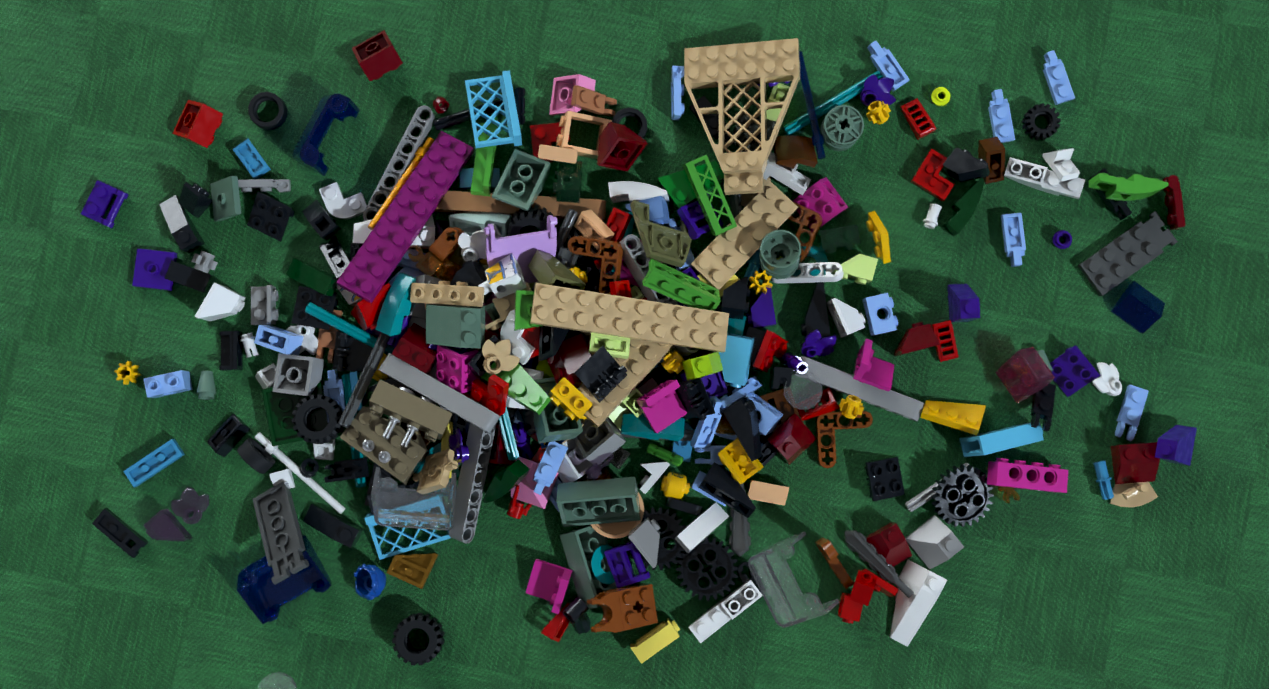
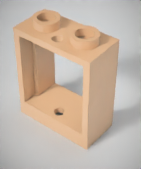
[556,111,612,160]

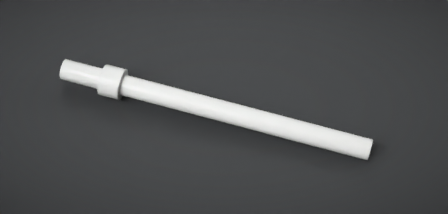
[255,432,346,514]

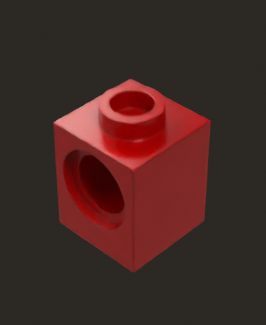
[849,570,877,606]
[837,592,863,624]

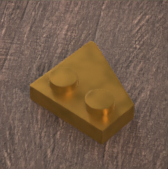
[387,553,438,589]

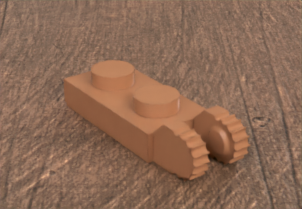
[571,85,617,117]
[316,310,343,364]

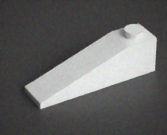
[353,215,435,249]
[890,560,947,647]

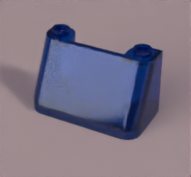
[293,94,360,176]
[237,535,331,624]

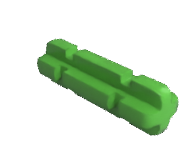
[647,443,683,466]

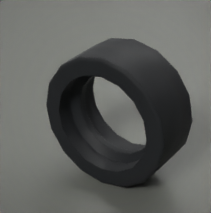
[248,92,287,130]
[612,108,647,139]
[237,438,275,474]

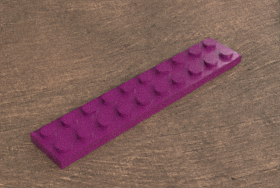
[336,131,474,303]

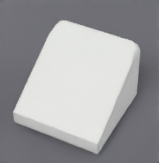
[255,363,276,389]
[313,439,335,460]
[269,469,295,488]

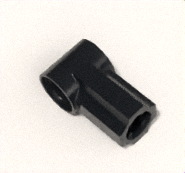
[562,597,591,634]

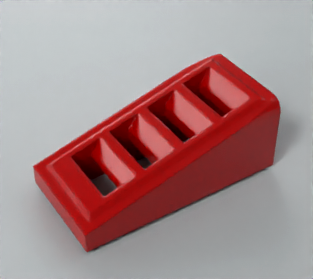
[900,98,936,140]
[930,320,959,362]
[796,388,840,421]
[541,603,570,642]

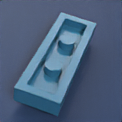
[123,439,185,487]

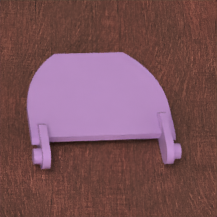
[484,215,558,283]

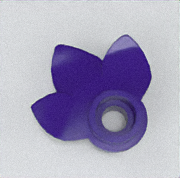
[860,74,896,106]
[801,329,837,357]
[449,428,469,465]

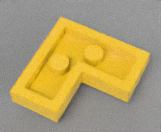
[866,211,891,264]

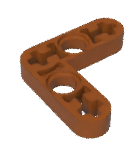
[788,201,823,263]
[568,236,623,295]
[816,411,873,468]
[815,537,854,589]

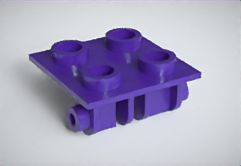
[1050,345,1100,397]

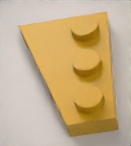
[920,400,986,435]

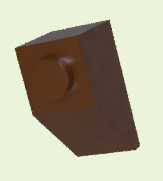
[978,137,1005,184]

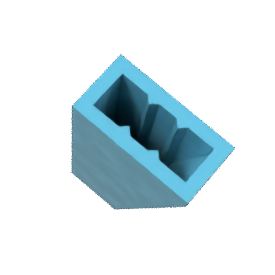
[959,422,1044,457]

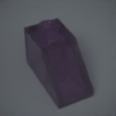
[143,509,193,542]

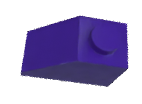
[746,287,776,328]

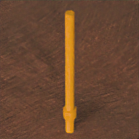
[368,137,434,230]

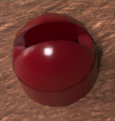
[432,96,449,114]

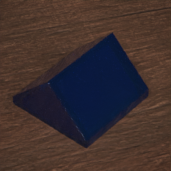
[1111,281,1165,334]

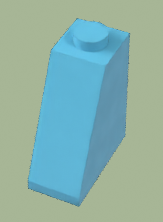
[719,333,755,388]

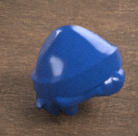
[354,564,386,600]

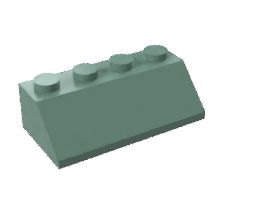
[556,477,640,527]
[560,525,617,609]

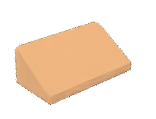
[538,144,578,164]
[574,209,615,251]
[748,480,789,506]

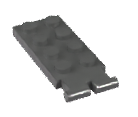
[1078,211,1178,296]
[252,481,309,585]

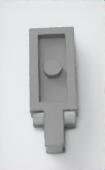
[238,179,291,193]

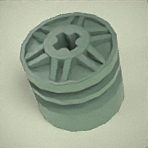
[819,105,864,152]
[759,230,801,279]

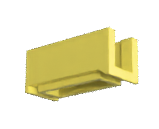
[630,618,680,664]

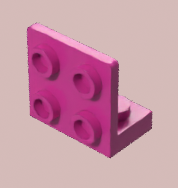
[793,177,848,232]
[853,338,894,392]
[436,345,480,394]
[636,380,687,433]
[526,559,573,614]

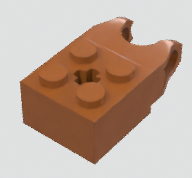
[587,583,658,633]

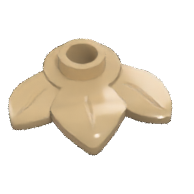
[482,339,520,375]

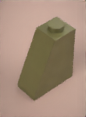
[528,250,586,290]

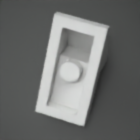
[1042,148,1080,182]
[639,462,670,494]

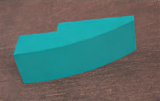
[376,272,417,336]
[621,414,685,441]

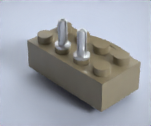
[369,380,453,448]
[340,406,429,485]

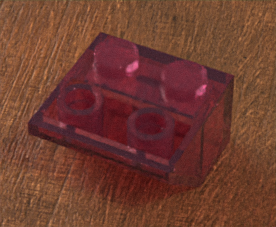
[996,347,1055,403]

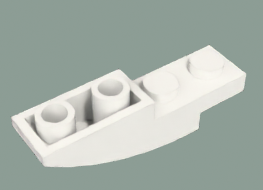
[764,152,811,195]
[1004,157,1085,199]
[688,580,763,643]

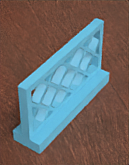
[465,70,522,148]
[364,491,451,560]

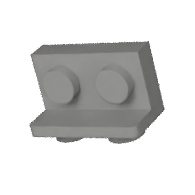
[251,285,279,325]

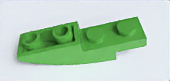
[1089,173,1168,201]

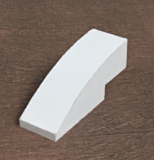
[608,181,670,203]
[675,502,729,553]

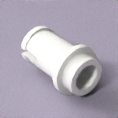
[923,203,942,229]
[240,333,259,358]

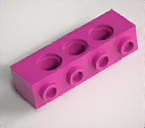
[987,458,1068,493]

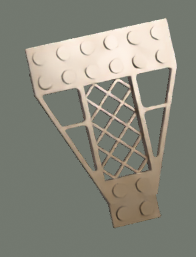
[684,38,800,195]

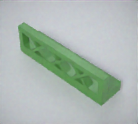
[470,117,499,196]
[683,154,737,236]
[642,258,721,311]

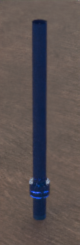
[799,51,826,159]

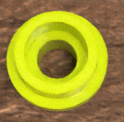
[931,87,950,106]

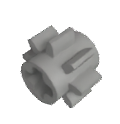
[191,250,218,273]

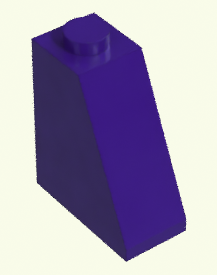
[947,284,980,322]
[1155,425,1197,466]

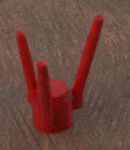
[506,485,532,519]

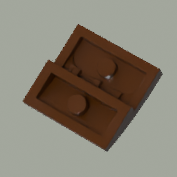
[773,135,818,169]

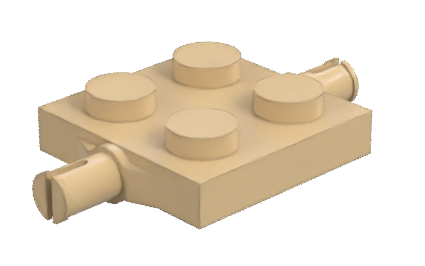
[412,449,458,495]

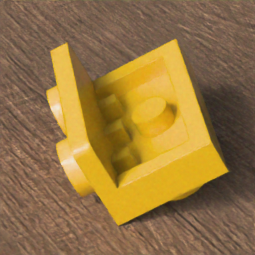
[548,377,593,422]
[717,438,764,484]

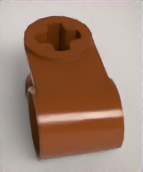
[428,227,464,263]

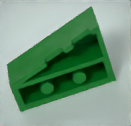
[657,161,724,210]

